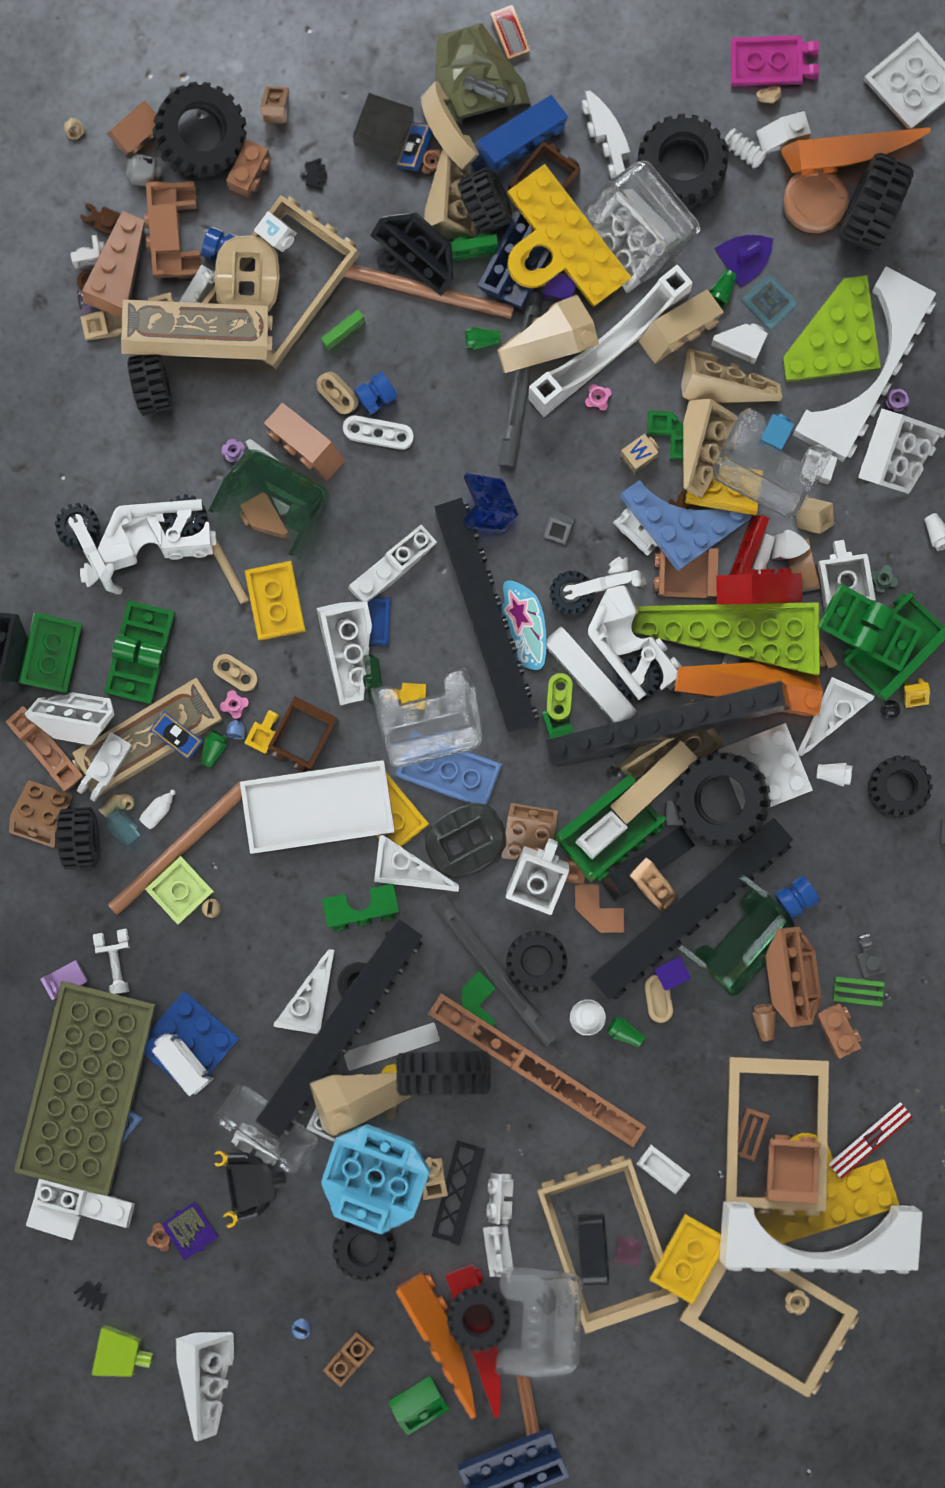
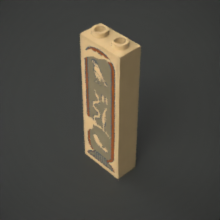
[121,300,272,360]
[72,677,224,796]

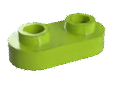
[547,673,573,722]

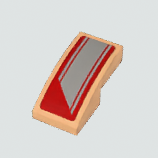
[490,5,530,59]

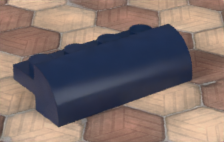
[478,210,551,310]
[457,1428,569,1488]

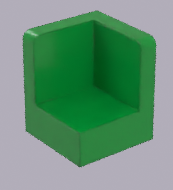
[542,708,574,739]

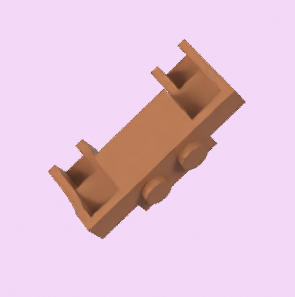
[144,181,202,279]

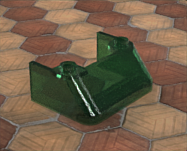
[208,449,329,556]
[679,875,795,996]

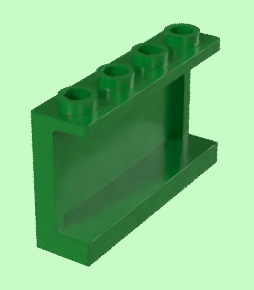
[842,592,945,703]
[553,774,667,882]

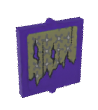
[161,1202,218,1261]

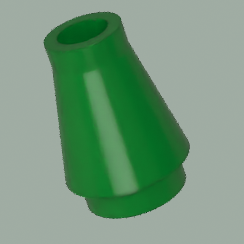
[709,270,737,307]
[465,327,500,350]
[199,730,228,768]
[607,1016,645,1048]

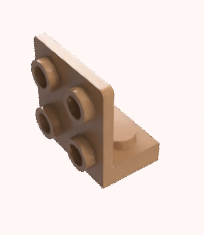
[9,780,73,848]
[502,803,558,861]

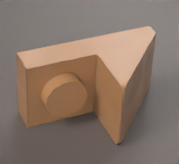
[260,86,289,123]

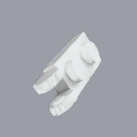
[77,732,132,802]

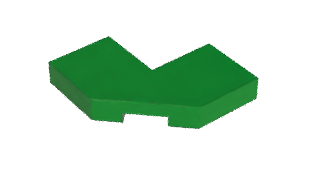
[647,410,684,461]
[462,971,497,1026]

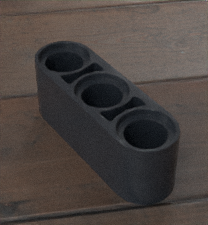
[578,1214,609,1286]

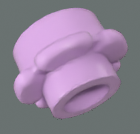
[886,389,909,412]
[222,439,245,462]

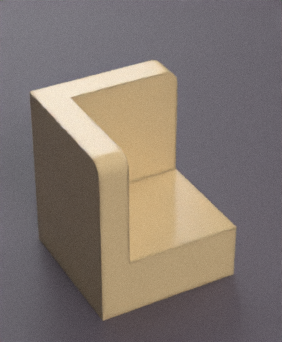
[795,498,834,534]

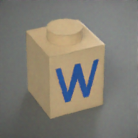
[620,434,659,474]

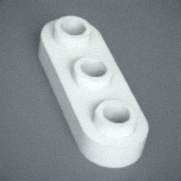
[343,416,414,450]

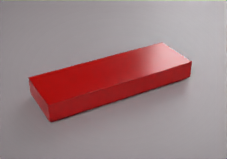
[729,515,770,575]

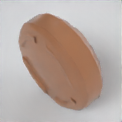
[783,170,849,234]

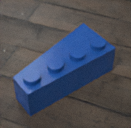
[471,94,568,176]

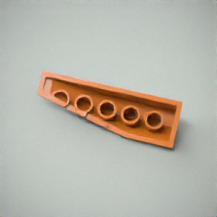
[781,127,931,176]
[674,662,823,717]
[396,1271,476,1419]

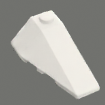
[316,601,372,705]
[176,1332,234,1441]

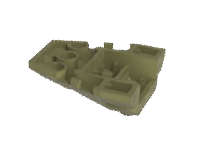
[435,23,531,126]

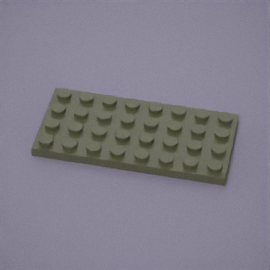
[14,981,157,1196]

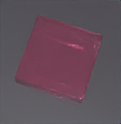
[614,1237,642,1266]

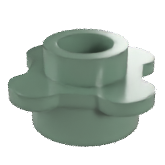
[871,565,898,593]

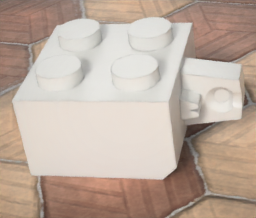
[816,540,876,612]
[506,838,569,915]

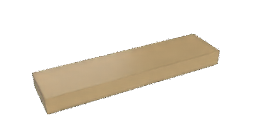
[610,740,698,824]

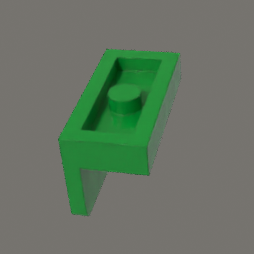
[389,1376,450,1435]

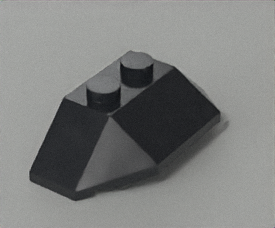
[370,212,454,296]
[0,612,28,707]

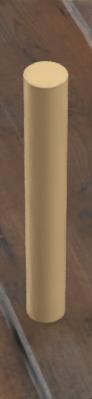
[212,539,249,604]

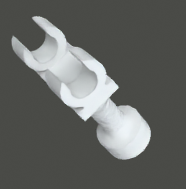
[93,928,131,995]

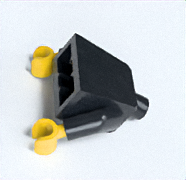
[214,1151,286,1228]

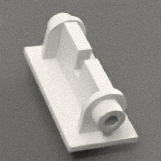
[180,265,215,303]
[613,507,658,556]
[231,1123,284,1166]
[486,1173,514,1224]
[483,1224,514,1277]

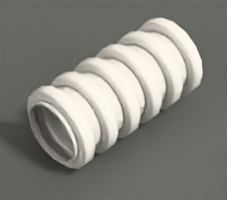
[724,128,766,169]

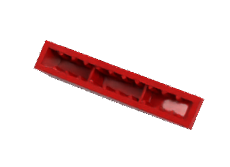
[445,1264,501,1418]

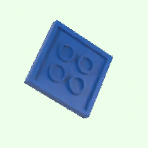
[145,991,240,1085]

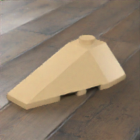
[424,148,478,240]
[310,1073,414,1136]

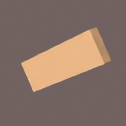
[630,858,679,913]

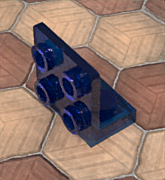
[463,473,519,533]

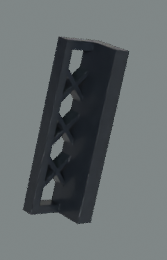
[432,1141,485,1246]

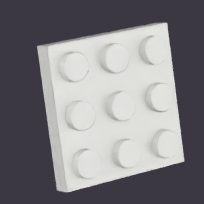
[863,32,945,129]
[718,723,813,810]

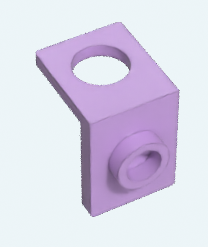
[41,960,88,1000]

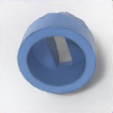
[226,720,246,739]
[291,1319,312,1339]

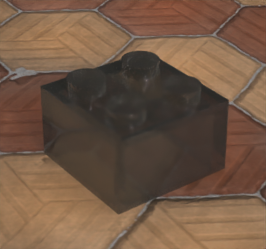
[353,93,414,160]

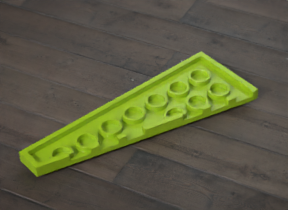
[632,602,820,675]

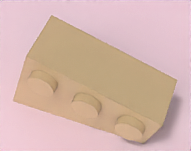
[638,289,724,364]

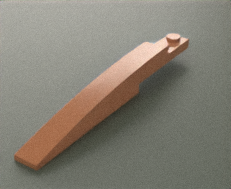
[428,993,646,1147]

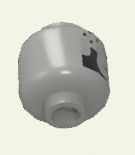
[126,154,161,187]

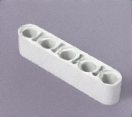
[546,626,638,723]

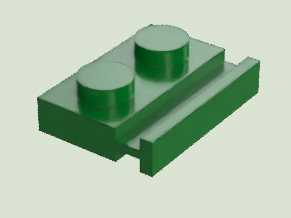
[451,233,498,261]

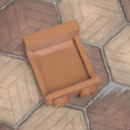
[654,548,719,600]
[766,1135,821,1204]

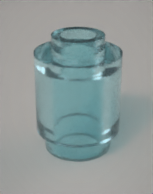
[106,810,141,847]

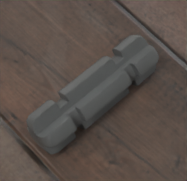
[463,74,509,103]

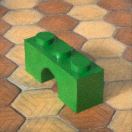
[322,884,400,932]

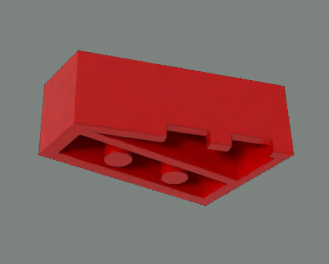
[716,568,802,605]

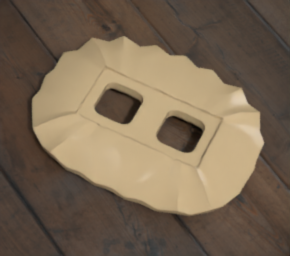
[214,236,280,312]

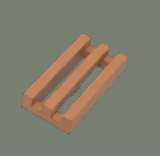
[738,1107,770,1162]

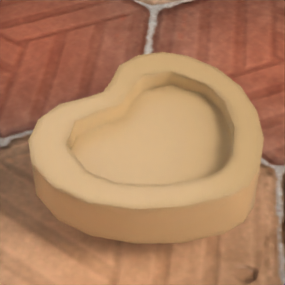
[756,85,782,104]

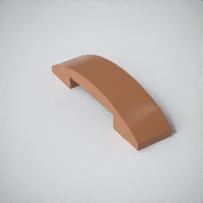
[5,706,84,792]

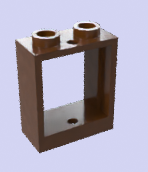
[508,141,581,192]
[268,696,339,772]

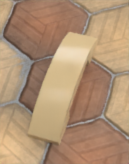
[421,81,479,170]
[81,292,174,340]

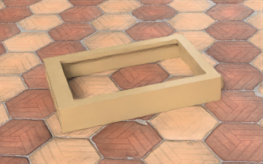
[202,195,359,369]
[725,1057,829,1216]
[537,1155,679,1334]
[678,1256,859,1398]

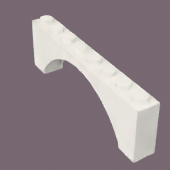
[529,265,693,417]
[793,266,937,462]
[719,1202,922,1274]

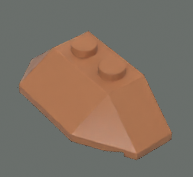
[765,927,822,1027]

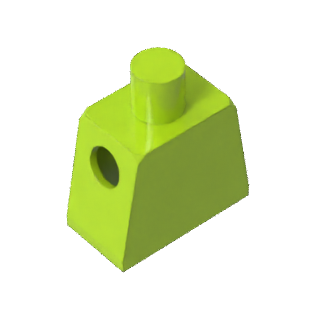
[92,1325,153,1376]

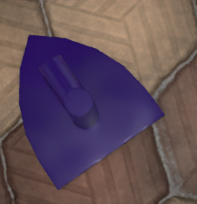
[714,235,773,287]

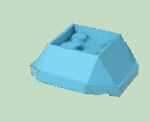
[321,1124,431,1234]

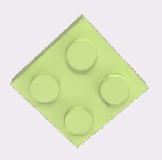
[145,856,214,925]

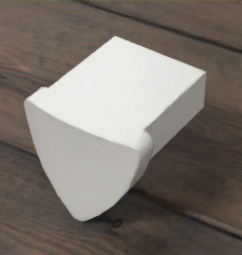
[771,530,810,561]

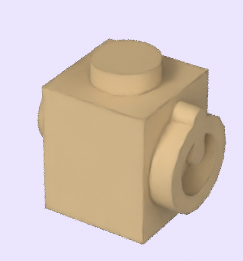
[422,1157,448,1200]

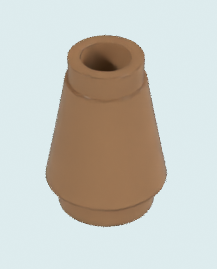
[752,1004,776,1041]

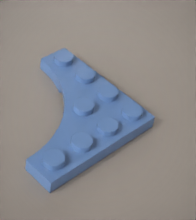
[619,480,752,571]

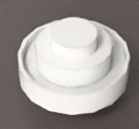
[570,1000,606,1035]

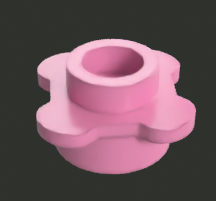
[585,384,611,411]
[220,690,249,719]

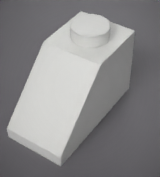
[756,111,811,154]
[711,324,768,364]

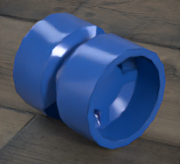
[201,227,236,261]
[353,371,398,415]
[774,875,820,920]

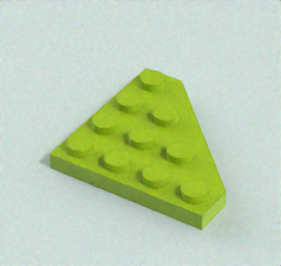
[782,275,881,382]

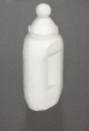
[139,789,176,829]

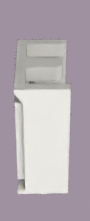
[152,1033,214,1096]

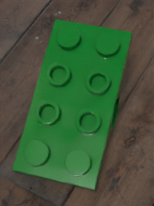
[817,584,923,672]
[104,600,175,705]

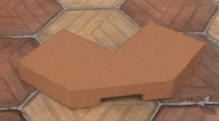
[575,884,624,933]

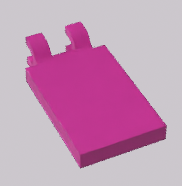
[731,35,819,86]

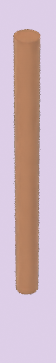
[344,264,515,319]
[108,780,242,915]

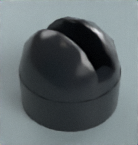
[880,700,900,720]

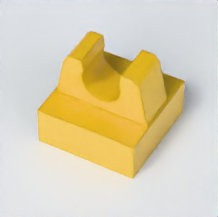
[903,678,930,708]

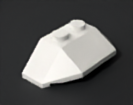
[25,692,115,745]

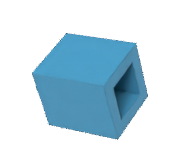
[758,414,795,455]

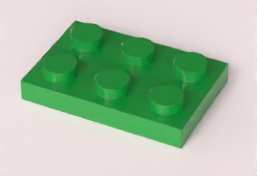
[18,612,82,694]

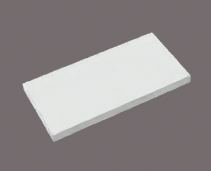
[240,760,394,854]

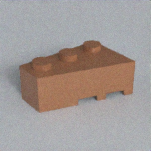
[263,402,345,482]

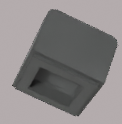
[543,511,575,545]
[664,800,684,827]

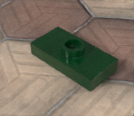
[363,654,384,707]

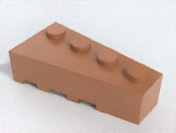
[82,211,145,319]

